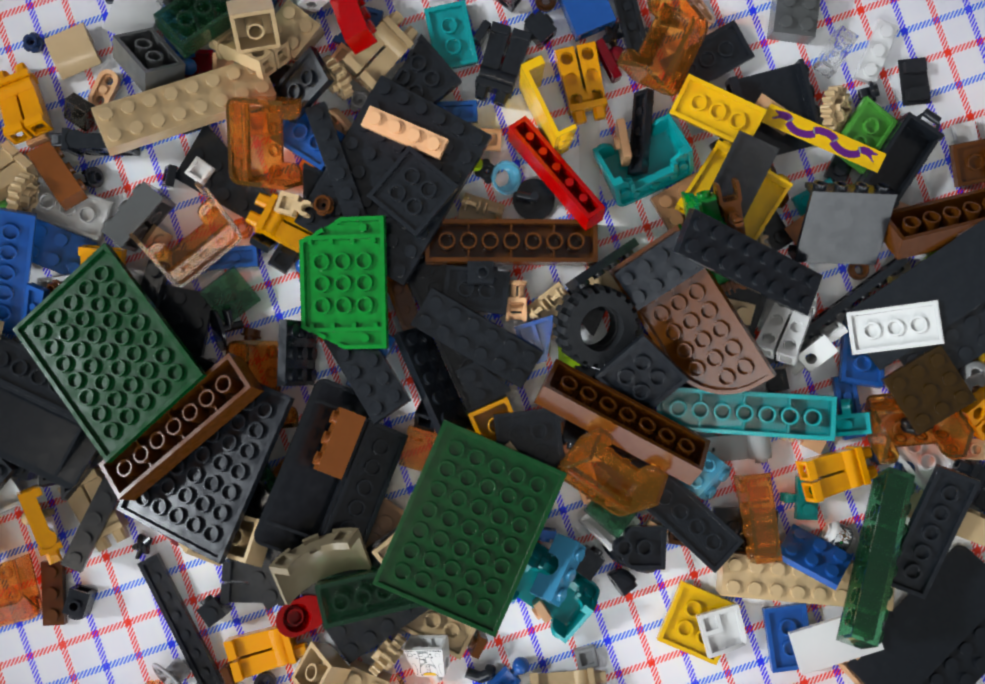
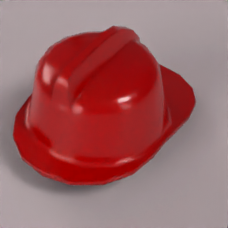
[275,595,327,638]

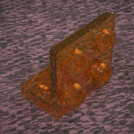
[399,424,437,471]

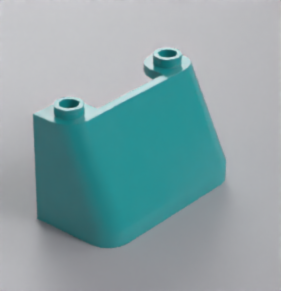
[592,114,694,207]
[511,542,600,644]

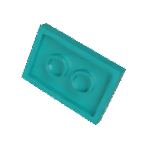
[424,0,478,69]

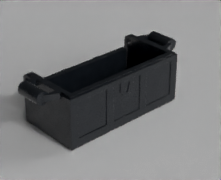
[854,108,945,209]

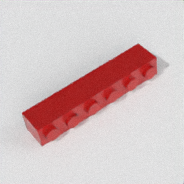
[508,116,606,231]

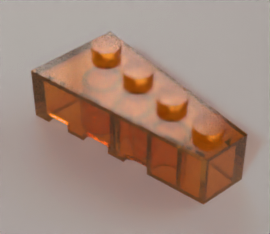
[733,473,783,564]

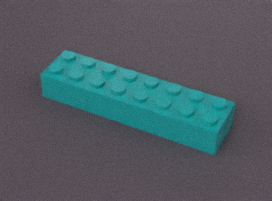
[656,387,837,441]

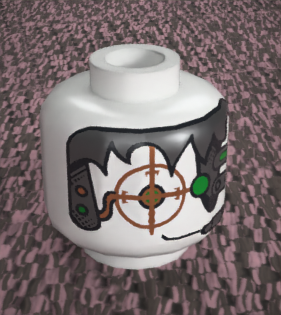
[821,521,855,551]

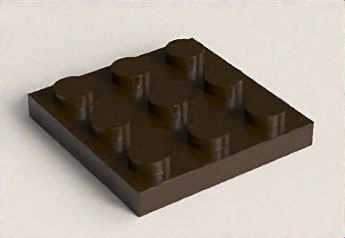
[881,345,977,435]

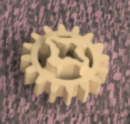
[322,55,354,100]
[820,85,852,132]
[6,172,40,212]
[368,633,406,676]

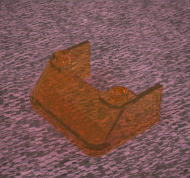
[129,181,242,288]

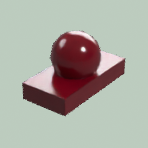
[595,38,627,84]

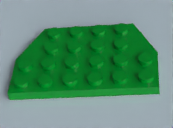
[299,215,389,349]

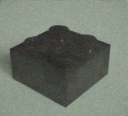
[64,92,95,132]

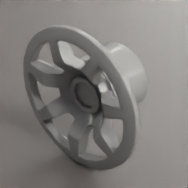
[152,658,192,684]

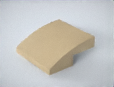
[44,22,103,80]

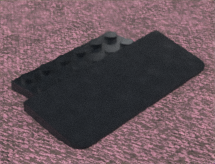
[844,219,985,370]
[0,335,98,488]
[254,379,408,553]
[847,545,985,684]

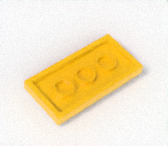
[669,74,767,144]

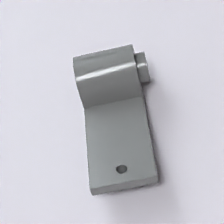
[705,435,772,463]

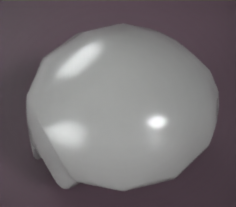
[958,360,985,392]

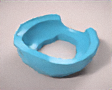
[491,160,522,195]

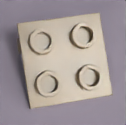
[457,192,505,219]
[527,281,570,340]

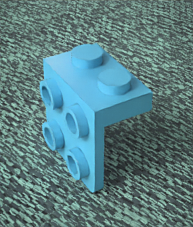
[677,451,732,501]

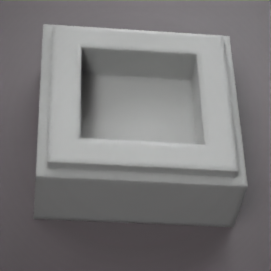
[573,644,599,670]

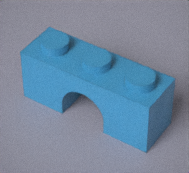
[530,533,586,607]

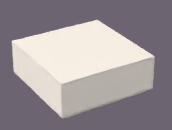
[951,120,979,144]
[185,156,216,186]
[819,320,848,343]

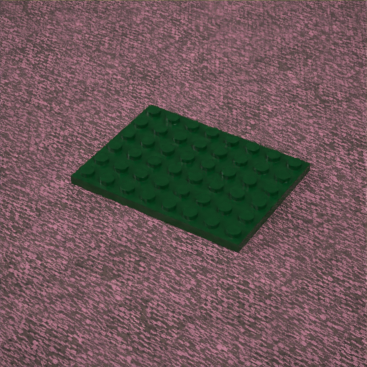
[12,243,207,463]
[372,419,567,637]

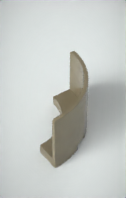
[269,527,372,605]

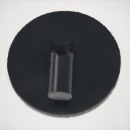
[513,179,555,219]
[209,309,244,351]

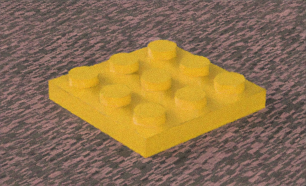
[656,580,741,665]

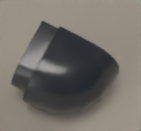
[607,568,638,596]

